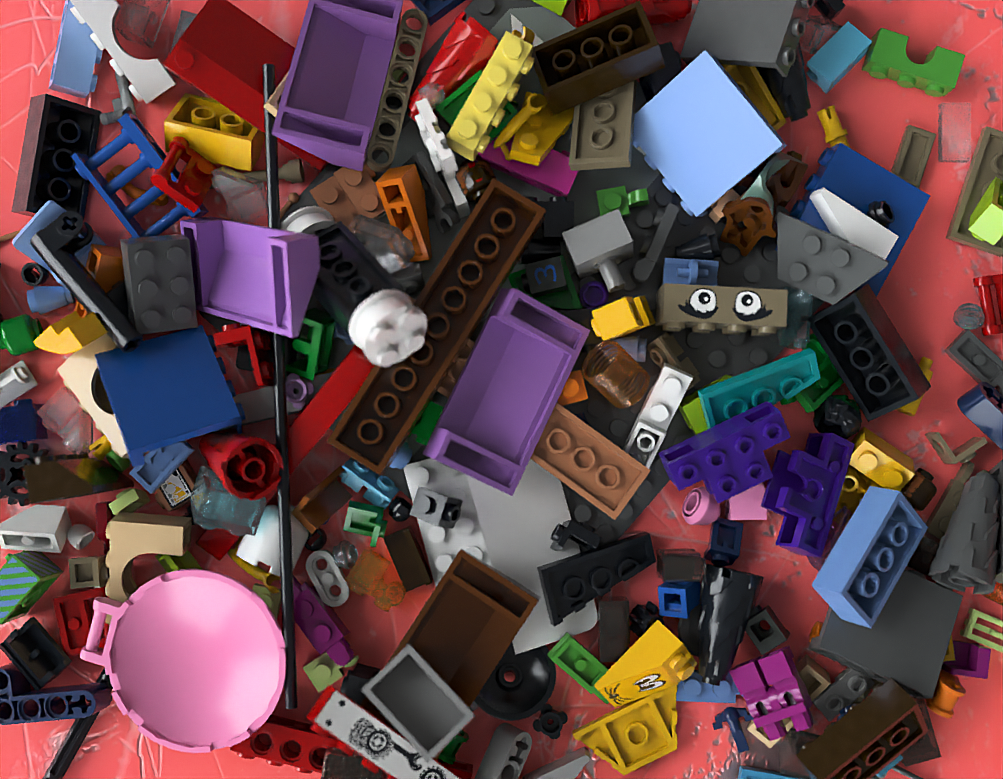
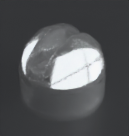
[418,83,445,110]

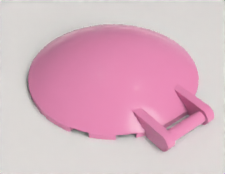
[80,569,287,753]

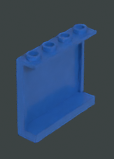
[775,143,930,297]
[94,325,246,467]

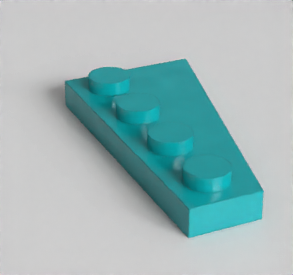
[698,348,821,429]

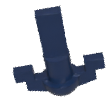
[712,707,754,753]

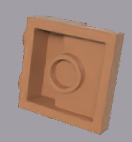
[310,161,386,235]

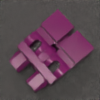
[729,645,814,741]

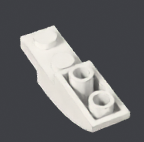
[623,363,693,469]

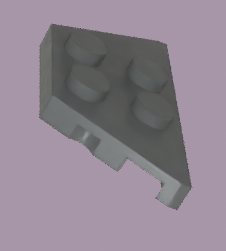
[777,211,890,305]

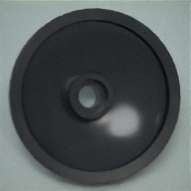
[474,642,556,721]

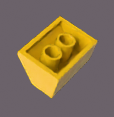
[164,93,265,171]

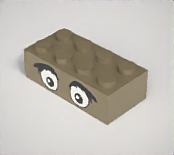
[655,283,788,337]

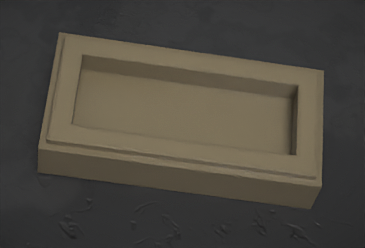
[891,125,937,189]

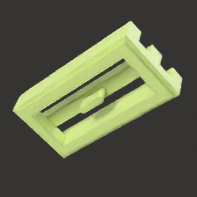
[959,608,1003,653]

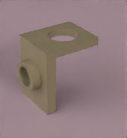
[925,432,988,464]

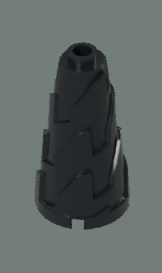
[756,42,811,122]
[698,563,764,686]

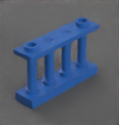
[71,113,209,238]

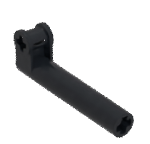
[30,211,143,353]

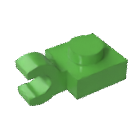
[596,185,649,218]

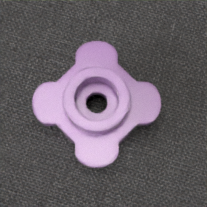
[286,373,314,409]

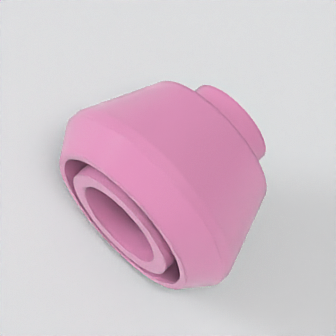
[682,486,721,525]

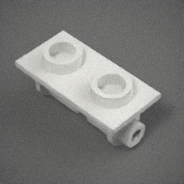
[0,360,39,409]

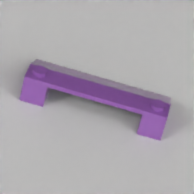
[272,0,403,172]
[180,216,320,338]
[423,288,590,496]

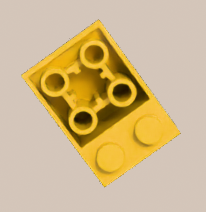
[833,427,915,528]

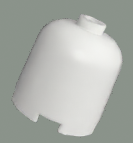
[236,504,309,577]

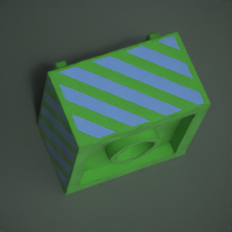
[0,550,64,625]

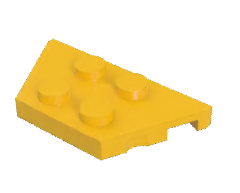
[572,685,677,776]

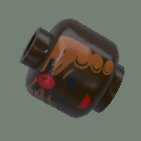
[455,159,497,204]
[900,468,937,512]

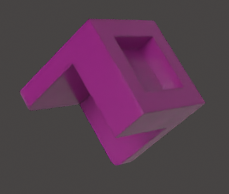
[941,640,991,679]

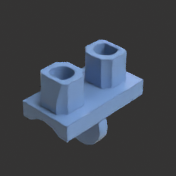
[662,258,719,286]

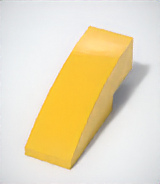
[33,311,107,354]

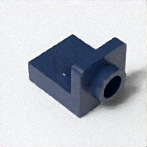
[703,517,744,567]

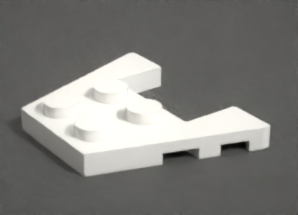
[414,98,471,218]

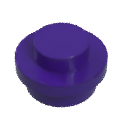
[579,281,609,309]

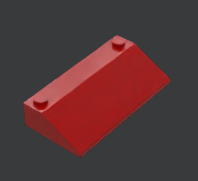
[163,0,326,171]

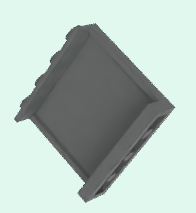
[680,0,815,77]
[808,569,963,699]

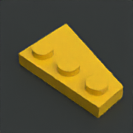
[509,92,574,166]

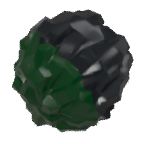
[813,394,862,439]

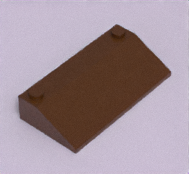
[360,549,540,760]

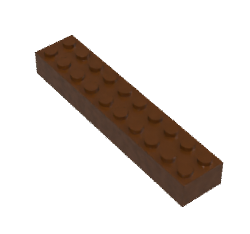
[327,178,546,476]

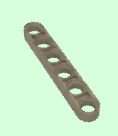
[366,8,428,172]

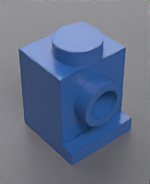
[658,577,701,619]

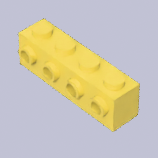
[446,31,535,162]

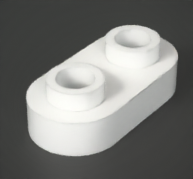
[306,549,351,607]

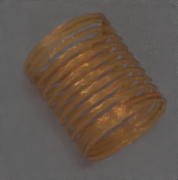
[581,340,650,409]

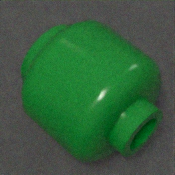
[0,314,44,356]

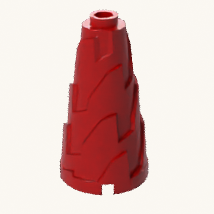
[575,0,692,28]
[407,11,499,122]
[199,432,283,501]

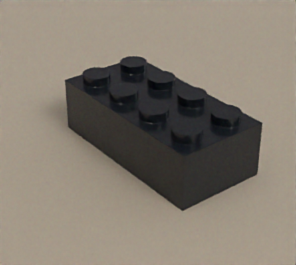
[806,284,931,422]

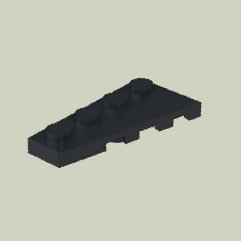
[537,532,656,627]

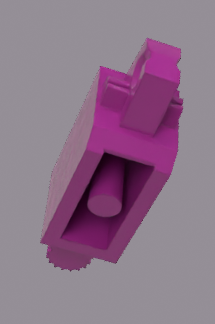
[279,575,355,667]

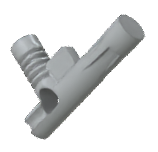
[100,71,137,126]

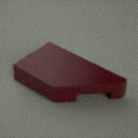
[95,501,116,555]

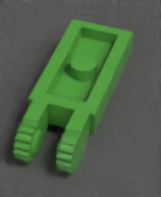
[547,632,609,704]

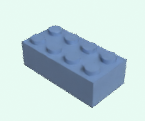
[811,486,928,628]

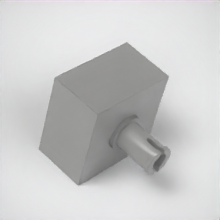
[562,209,634,293]

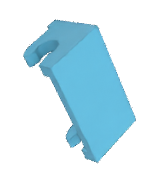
[806,21,872,94]

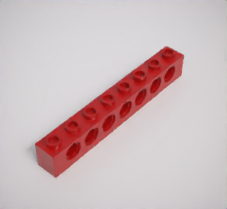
[230,714,473,779]

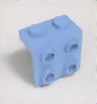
[12,200,106,289]

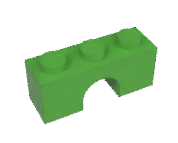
[861,28,965,97]

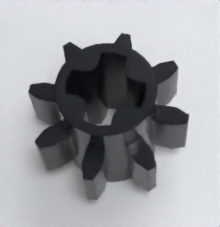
[628,601,665,638]

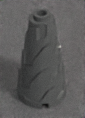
[929,472,1000,594]

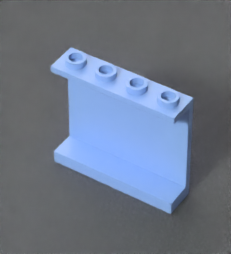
[632,50,787,217]

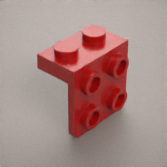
[213,323,274,388]

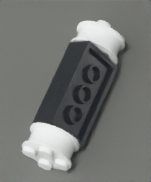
[280,206,427,367]

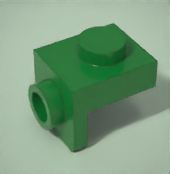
[343,500,388,547]

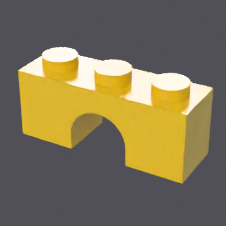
[591,296,656,341]

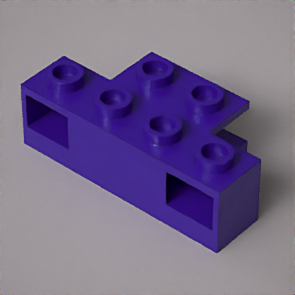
[658,401,791,503]
[761,433,855,558]

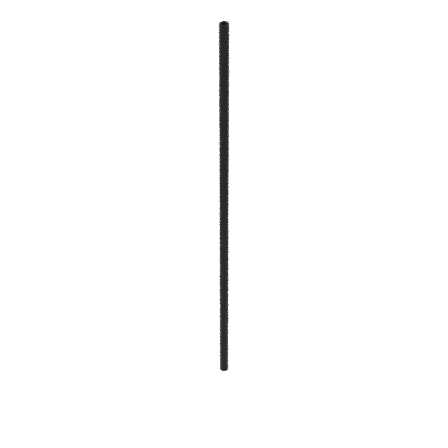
[262,64,298,709]

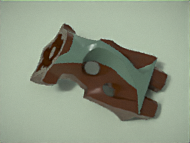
[719,151,808,257]

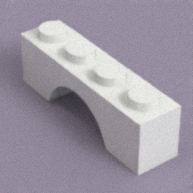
[70,0,177,104]

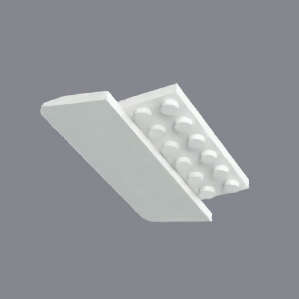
[403,458,598,654]

